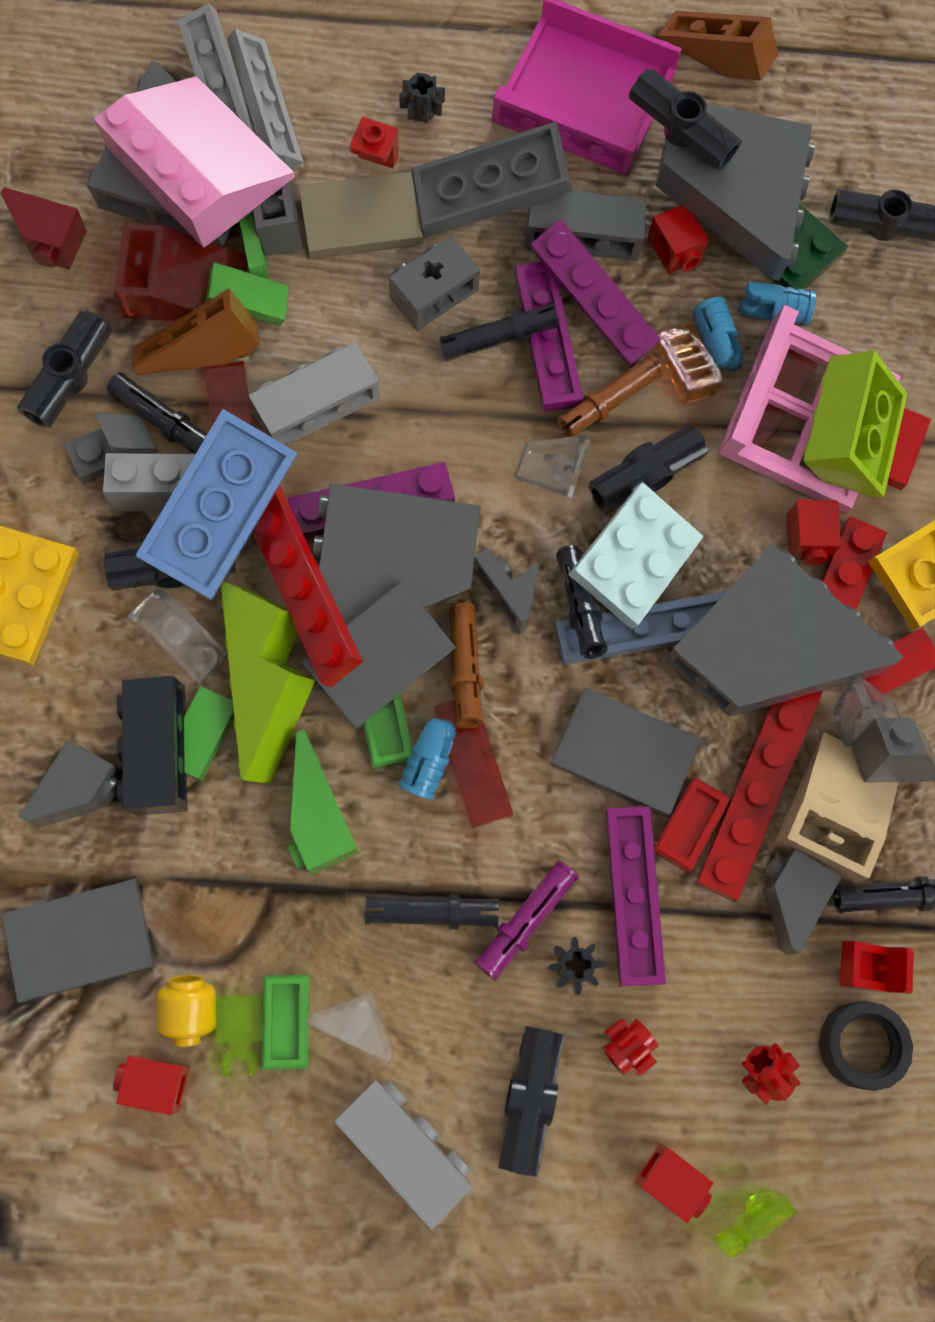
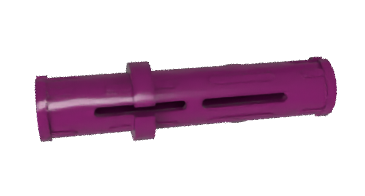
[474,860,579,981]

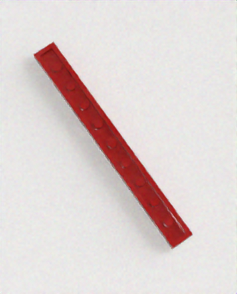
[695,516,888,902]

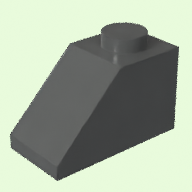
[852,718,935,782]
[19,740,122,828]
[763,848,842,955]

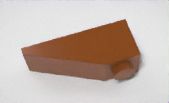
[658,10,778,81]
[132,288,260,375]

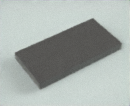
[411,121,573,238]

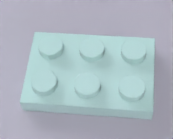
[568,482,704,629]

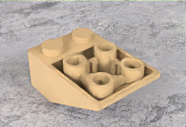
[773,732,898,884]

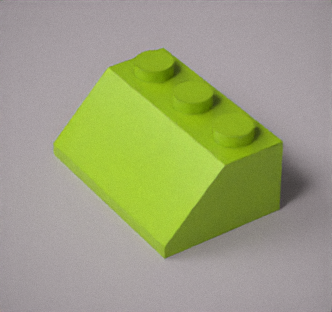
[804,350,908,498]

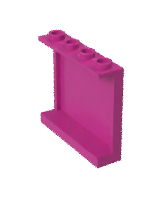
[492,0,682,176]

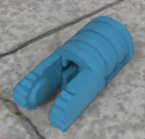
[738,281,816,326]
[692,297,744,372]
[398,718,457,800]

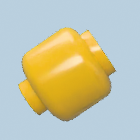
[156,975,217,1047]

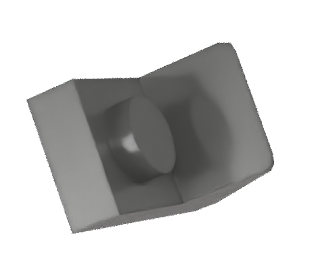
[64,413,158,484]
[473,548,539,635]

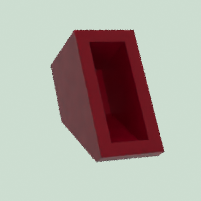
[1,187,87,270]

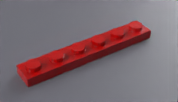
[253,486,363,688]

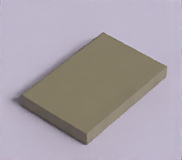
[298,171,423,259]

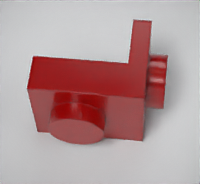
[350,116,399,169]
[840,941,914,994]

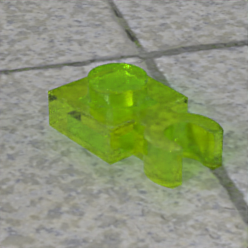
[216,995,263,1077]
[713,1190,797,1259]

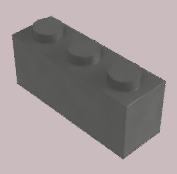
[525,191,647,261]

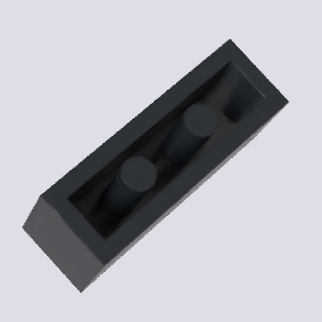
[116,676,188,816]

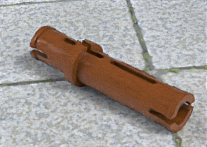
[557,355,663,439]
[448,602,484,728]

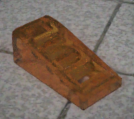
[657,324,724,405]

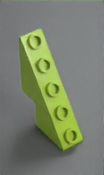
[221,581,316,784]

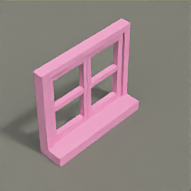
[718,305,901,514]

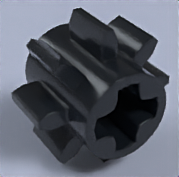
[399,73,445,123]
[547,937,605,995]

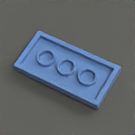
[135,409,297,600]

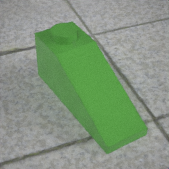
[287,729,359,876]

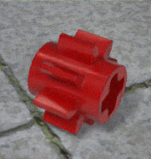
[602,1019,659,1076]
[741,1043,800,1105]

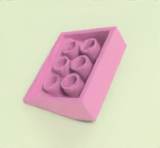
[94,76,295,248]

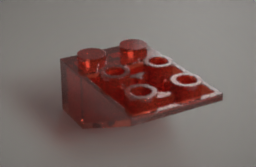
[113,222,248,322]

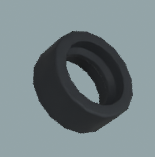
[819,1001,913,1091]

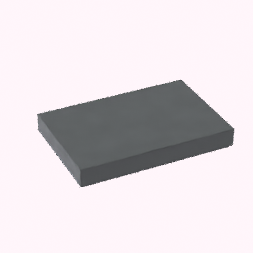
[301,581,456,729]
[551,687,701,817]
[2,879,156,1003]

